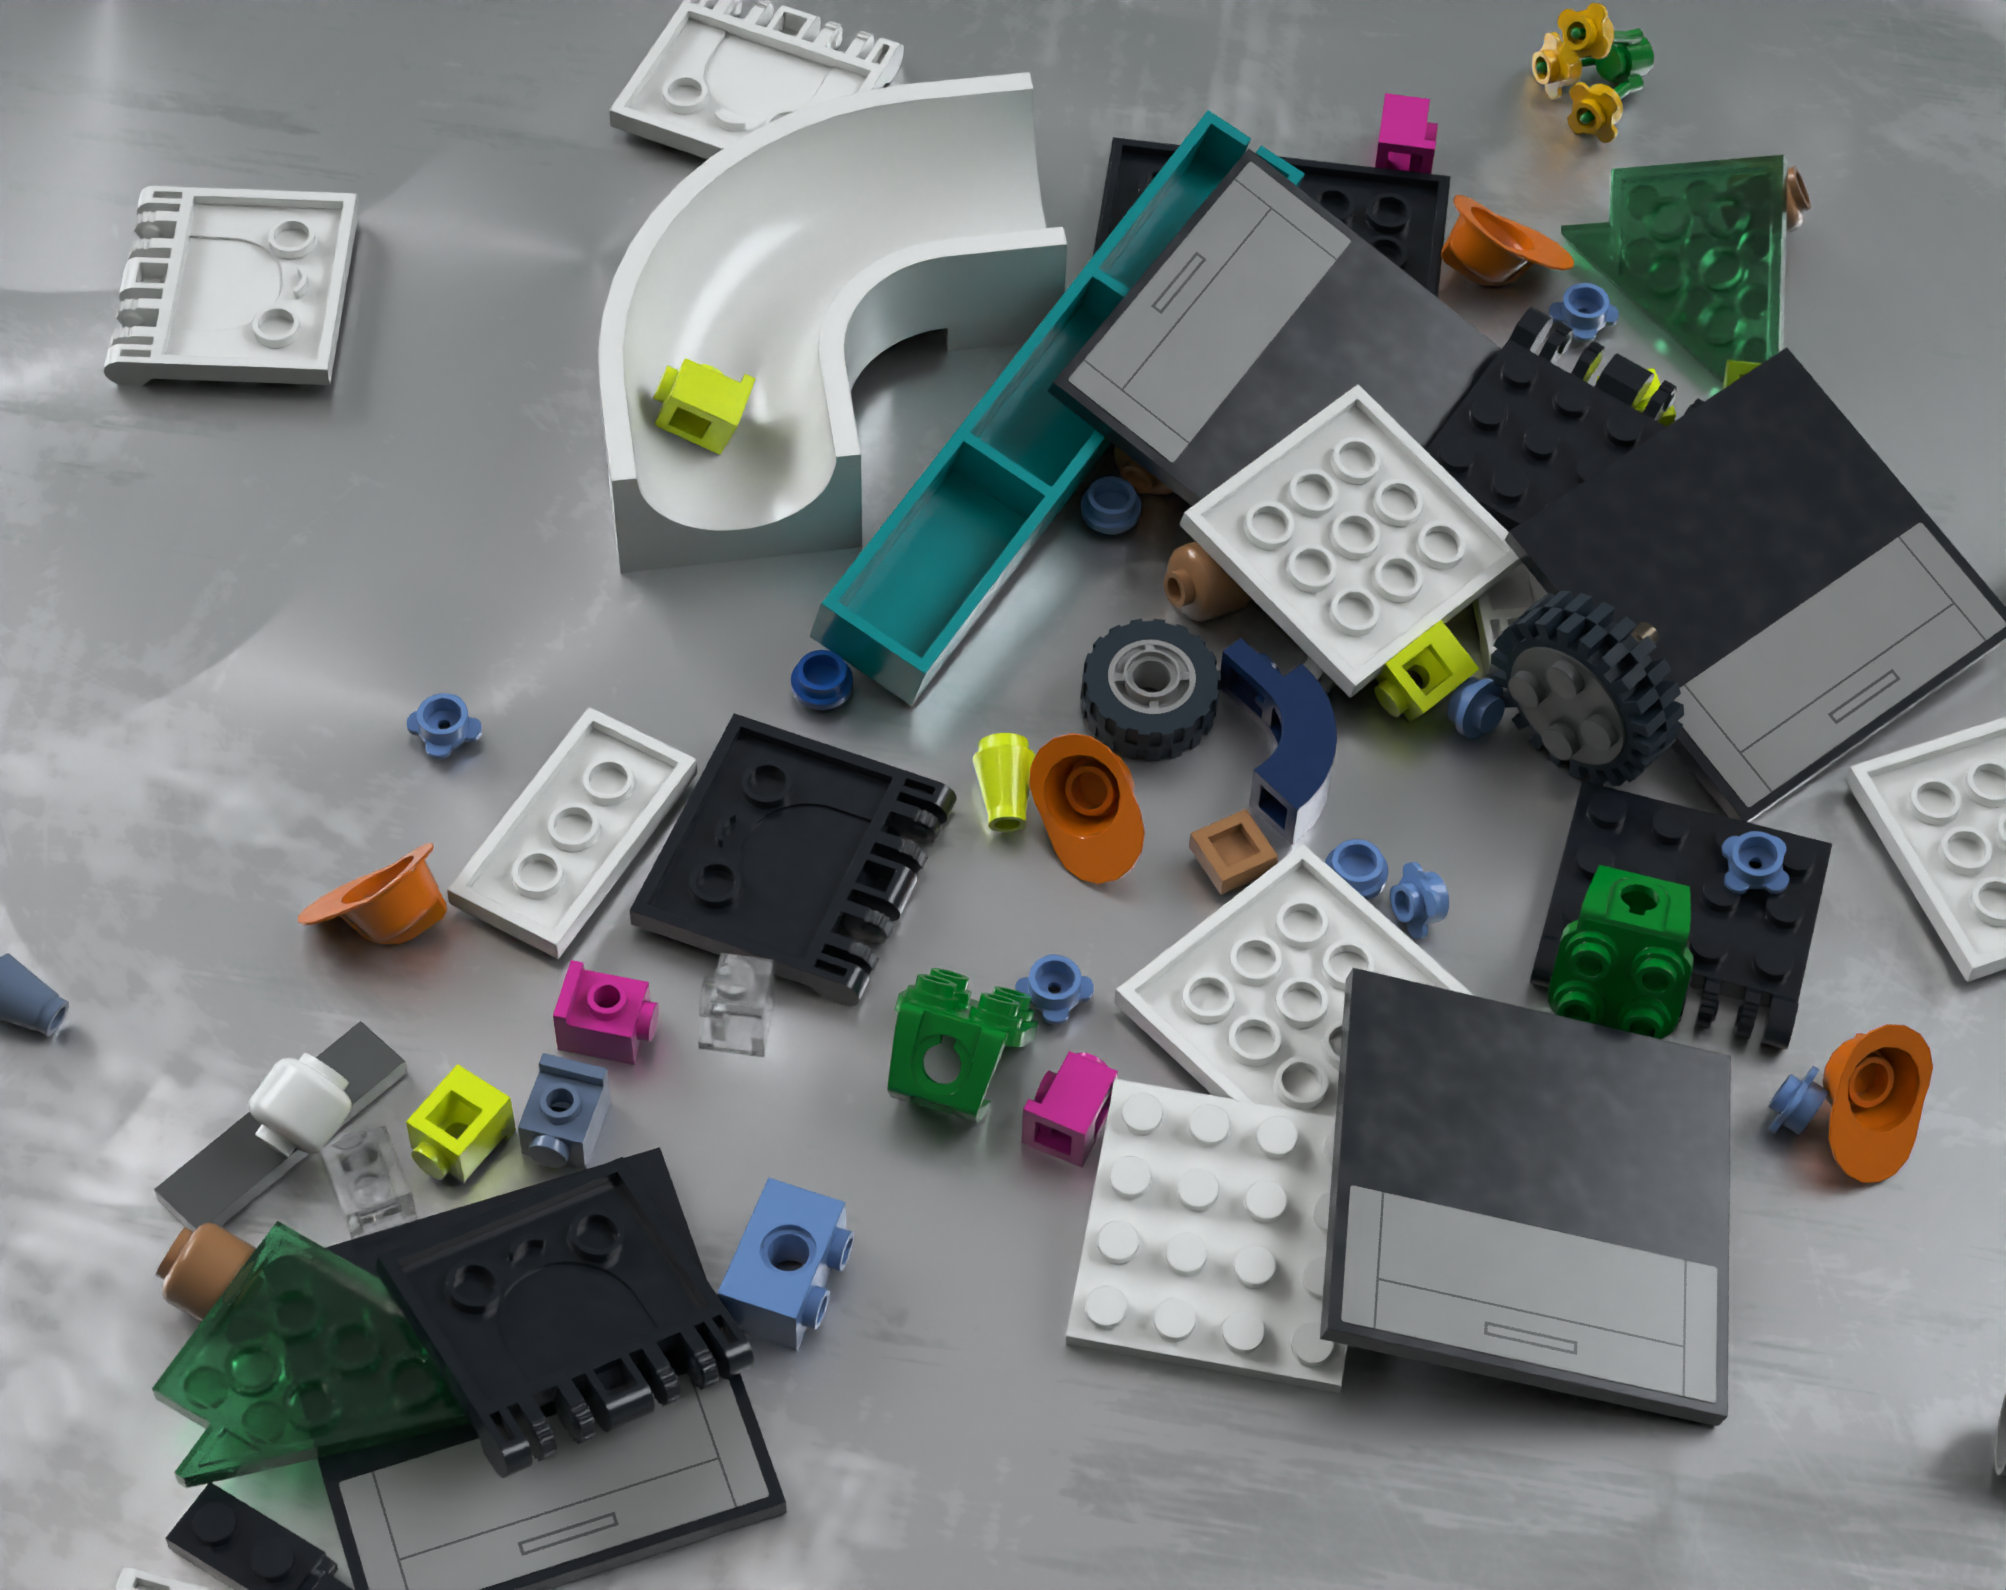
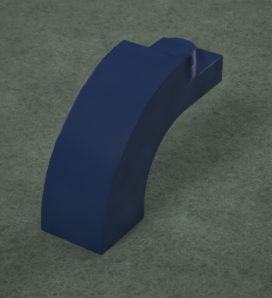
[1220,638,1337,846]

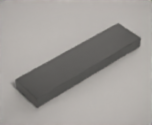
[154,1021,408,1232]

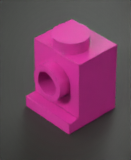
[1375,93,1438,174]
[553,960,659,1065]
[1021,1051,1118,1168]

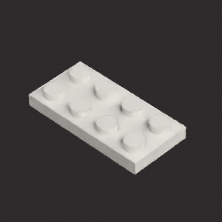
[447,707,697,959]

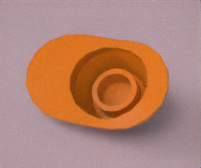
[1441,195,1574,286]
[1029,733,1145,884]
[297,843,447,944]
[1822,1024,1933,1183]

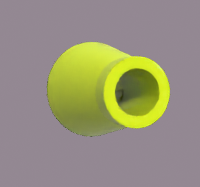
[972,733,1036,832]

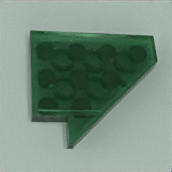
[1561,155,1788,384]
[152,1221,471,1488]

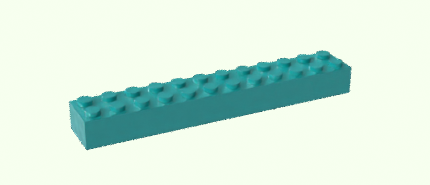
[809,110,1305,706]

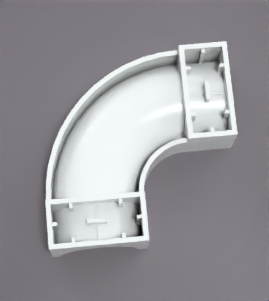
[598,72,1067,573]

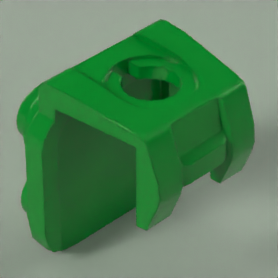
[1548,865,1694,1039]
[887,968,1038,1123]

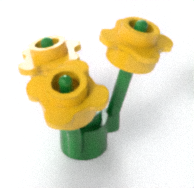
[1532,3,1654,143]

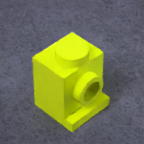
[653,358,756,455]
[1374,620,1480,722]
[406,1064,516,1182]

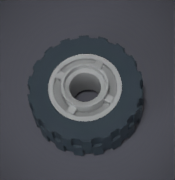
[1080,619,1221,762]

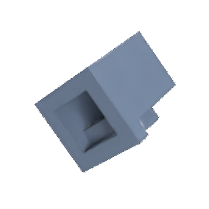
[518,1053,611,1170]

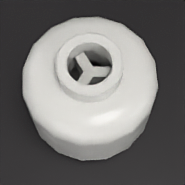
[248,1052,352,1158]

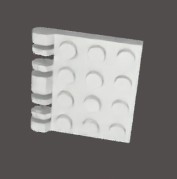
[609,0,904,159]
[104,186,359,386]

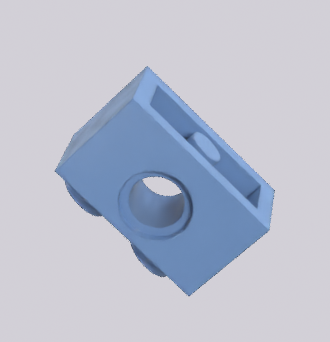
[717,1177,854,1351]

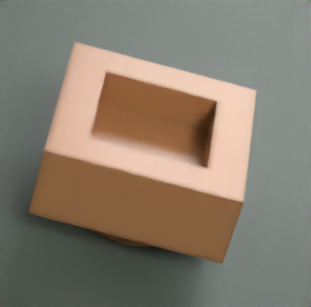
[1189,809,1278,895]

